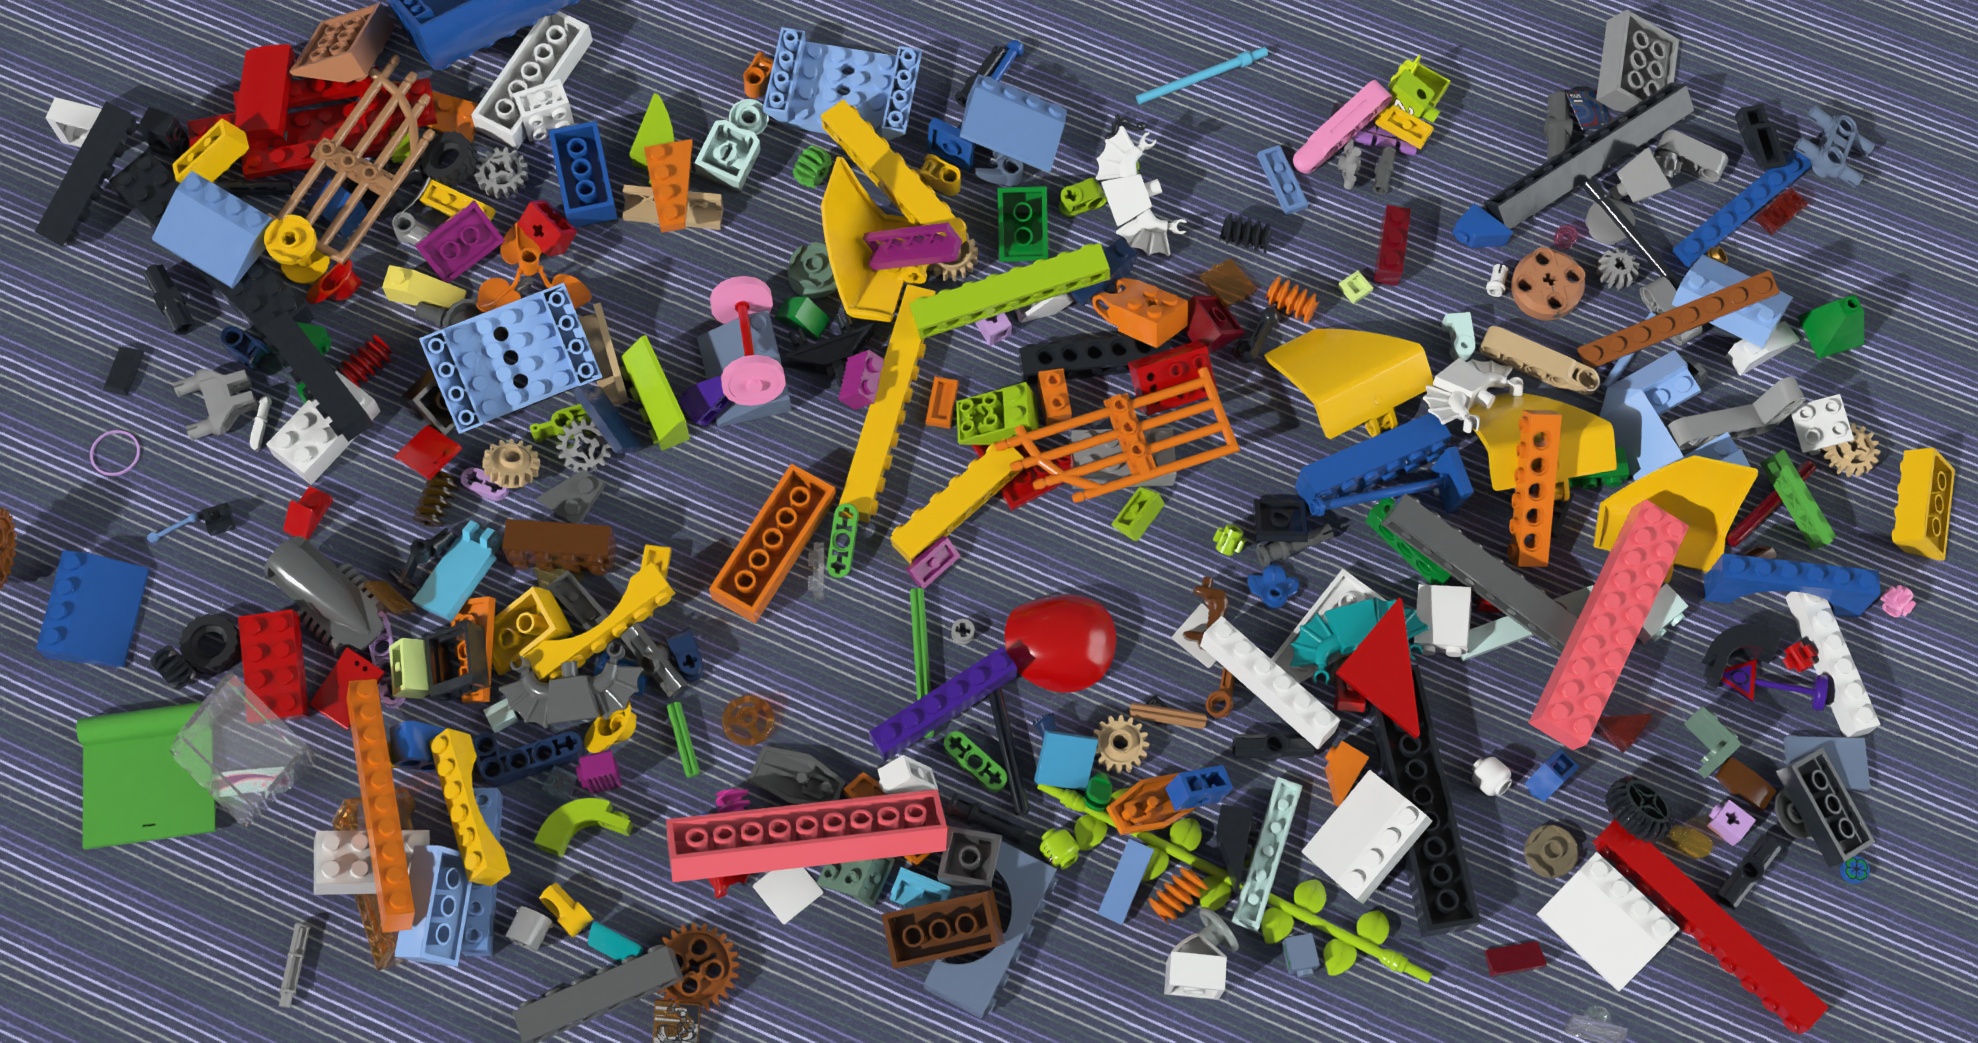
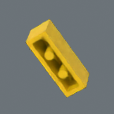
[172,118,249,183]

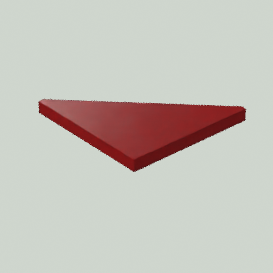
[971,444,1071,511]
[1335,597,1420,739]

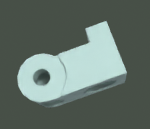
[1441,312,1475,361]

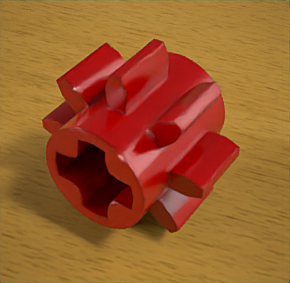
[1782,641,1818,673]

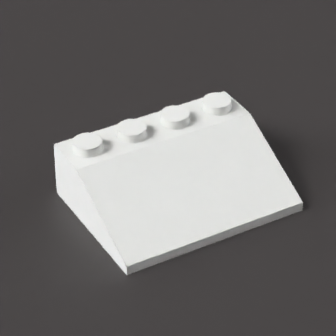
[1301,770,1432,904]
[1536,852,1680,992]

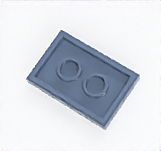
[1784,736,1870,791]

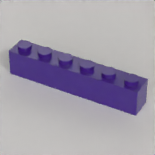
[869,647,1017,762]

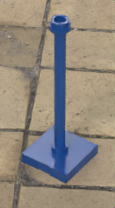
[927,40,1024,173]
[1309,446,1474,516]

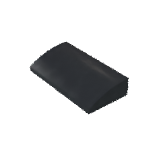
[1776,747,1875,867]

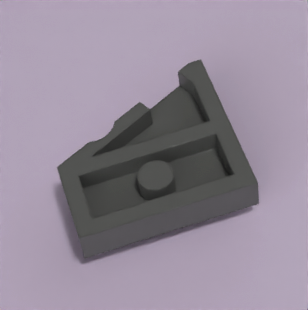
[536,469,607,524]

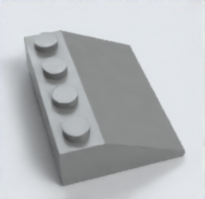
[1596,10,1679,112]

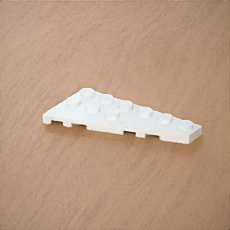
[1271,569,1387,684]

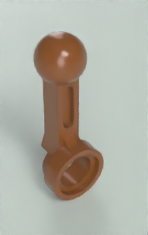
[1206,667,1236,718]

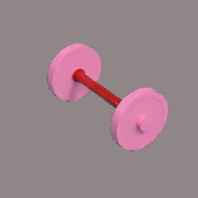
[710,276,786,406]

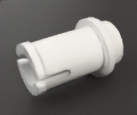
[1486,264,1509,297]

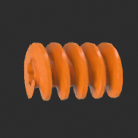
[1264,275,1320,324]
[1148,867,1209,926]

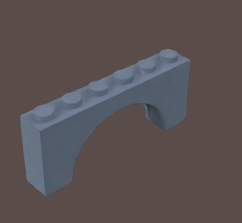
[924,841,1059,1019]

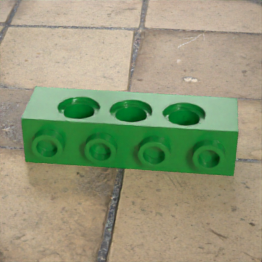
[1365,498,1454,586]

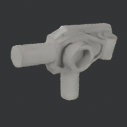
[1338,138,1361,190]

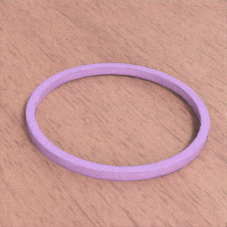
[90,430,140,476]

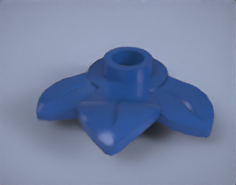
[1247,563,1299,610]

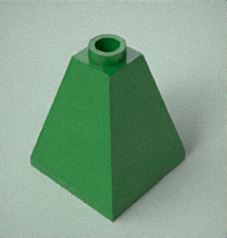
[1797,294,1864,359]

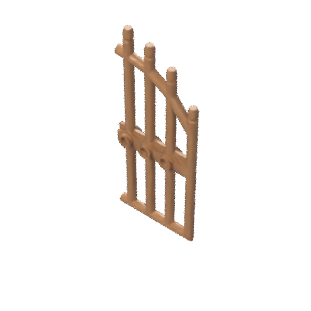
[267,54,435,265]

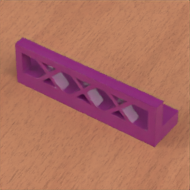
[863,222,962,271]

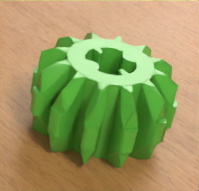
[793,145,832,188]

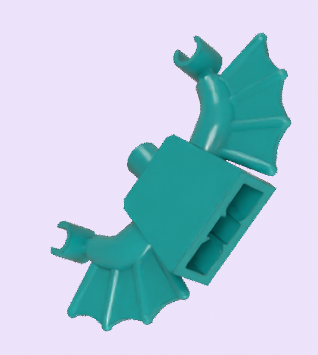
[1290,597,1430,685]

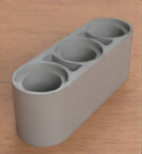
[1655,129,1729,182]
[1640,277,1702,346]

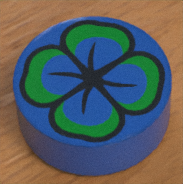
[1840,856,1870,884]

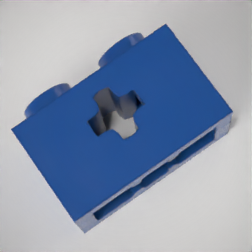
[1165,765,1233,811]

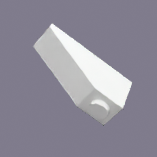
[1725,321,1800,376]

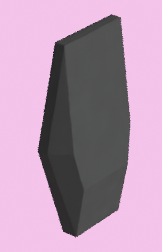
[748,745,847,805]

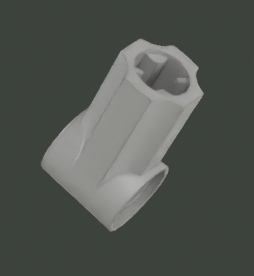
[392,212,433,245]

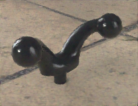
[1105,114,1146,140]

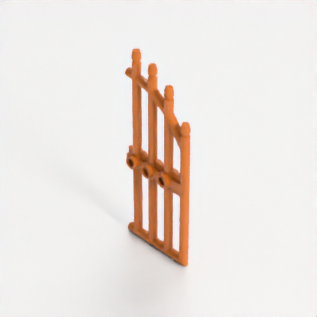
[994,367,1240,503]

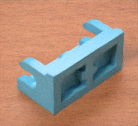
[890,867,951,907]

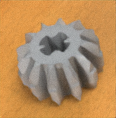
[1596,247,1640,291]

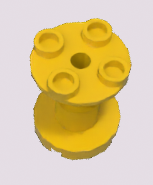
[264,215,330,285]

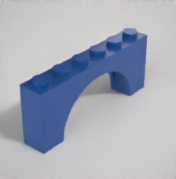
[1704,554,1880,618]

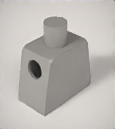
[1609,148,1672,203]

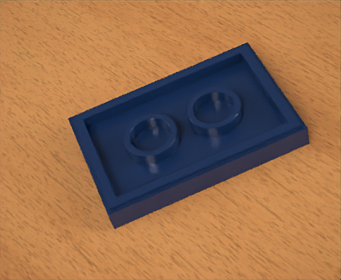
[573,386,643,453]

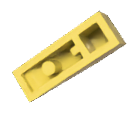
[382,265,467,310]

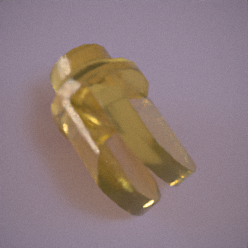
[1669,825,1713,859]

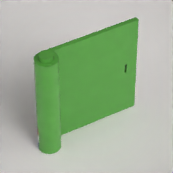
[76,701,218,850]

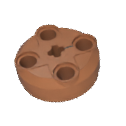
[1511,247,1585,320]

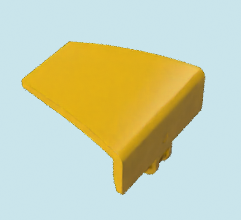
[821,156,931,322]
[1264,329,1434,439]
[1469,392,1617,501]
[1593,455,1758,584]

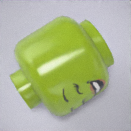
[1039,828,1080,870]

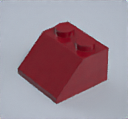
[1182,295,1245,353]

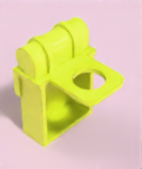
[1388,54,1450,108]

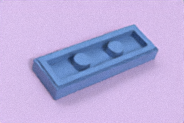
[1257,145,1309,216]
[1097,839,1154,925]

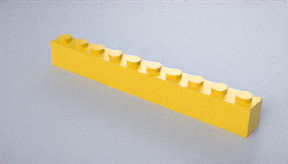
[839,284,936,523]

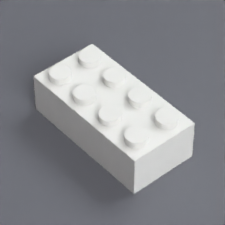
[266,371,381,485]
[314,830,430,895]

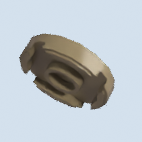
[1524,825,1578,879]

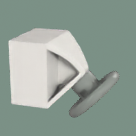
[1164,907,1239,1000]

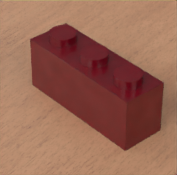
[1373,205,1411,286]

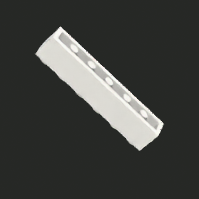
[1785,592,1880,738]
[1200,616,1340,749]

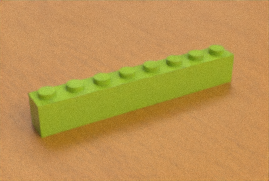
[909,243,1110,339]

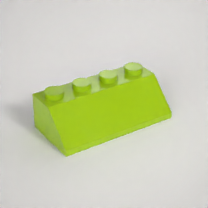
[619,335,690,451]

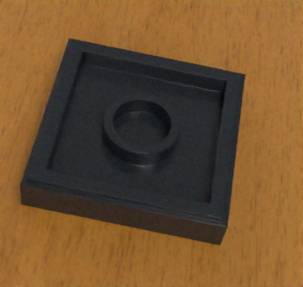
[1253,499,1308,542]

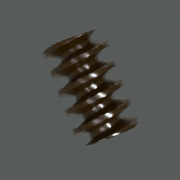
[412,471,459,527]

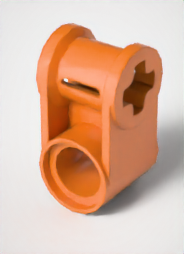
[743,51,774,99]

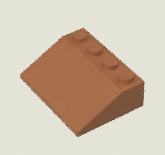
[290,2,395,83]

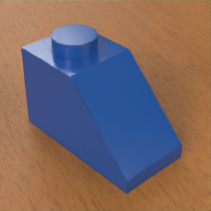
[1452,203,1513,248]
[1524,749,1580,802]

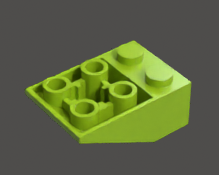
[956,382,1039,445]

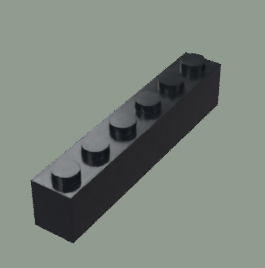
[35,101,139,247]
[262,311,374,442]

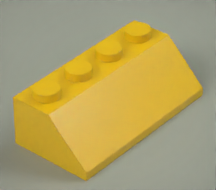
[1892,447,1955,561]

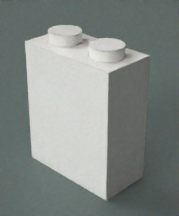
[1414,584,1472,657]

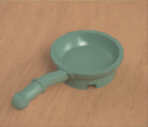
[787,242,838,299]

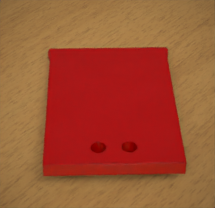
[394,424,463,480]
[309,647,386,730]

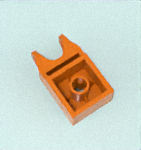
[1093,278,1188,348]

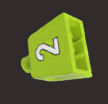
[1388,69,1441,124]

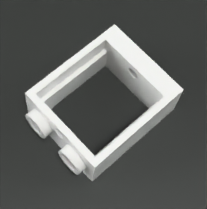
[46,97,125,147]

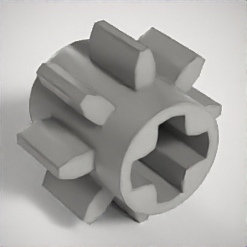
[1655,151,1682,180]

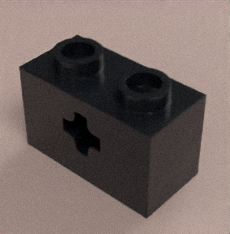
[138,107,189,160]

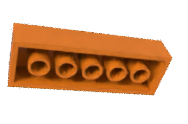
[709,464,836,624]

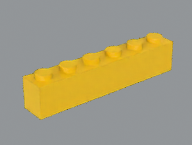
[890,438,1024,564]

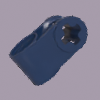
[220,326,272,371]
[665,628,705,682]

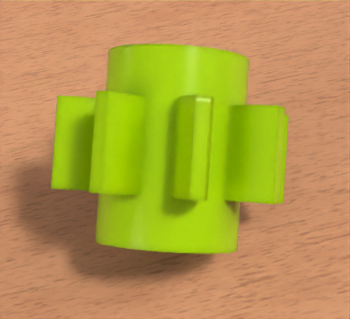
[1213,524,1246,556]

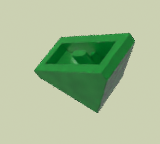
[775,297,830,340]

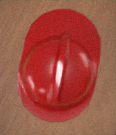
[306,259,362,304]

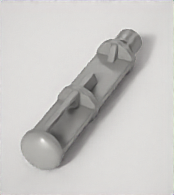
[279,922,311,1008]

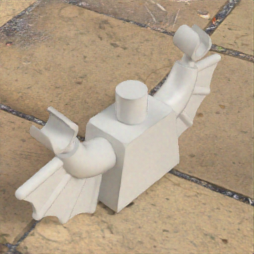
[1096,126,1187,256]
[1423,358,1523,433]

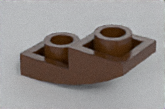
[1715,757,1776,811]

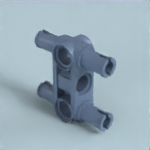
[1793,105,1875,188]

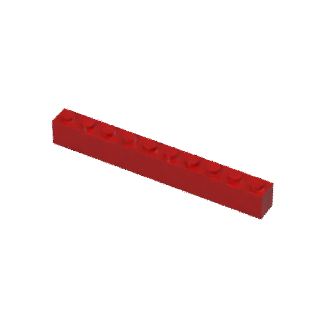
[1592,820,1829,1035]

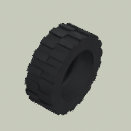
[421,131,478,187]
[179,614,242,675]

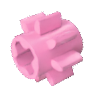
[1880,585,1916,617]

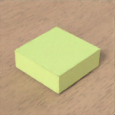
[1338,270,1373,304]

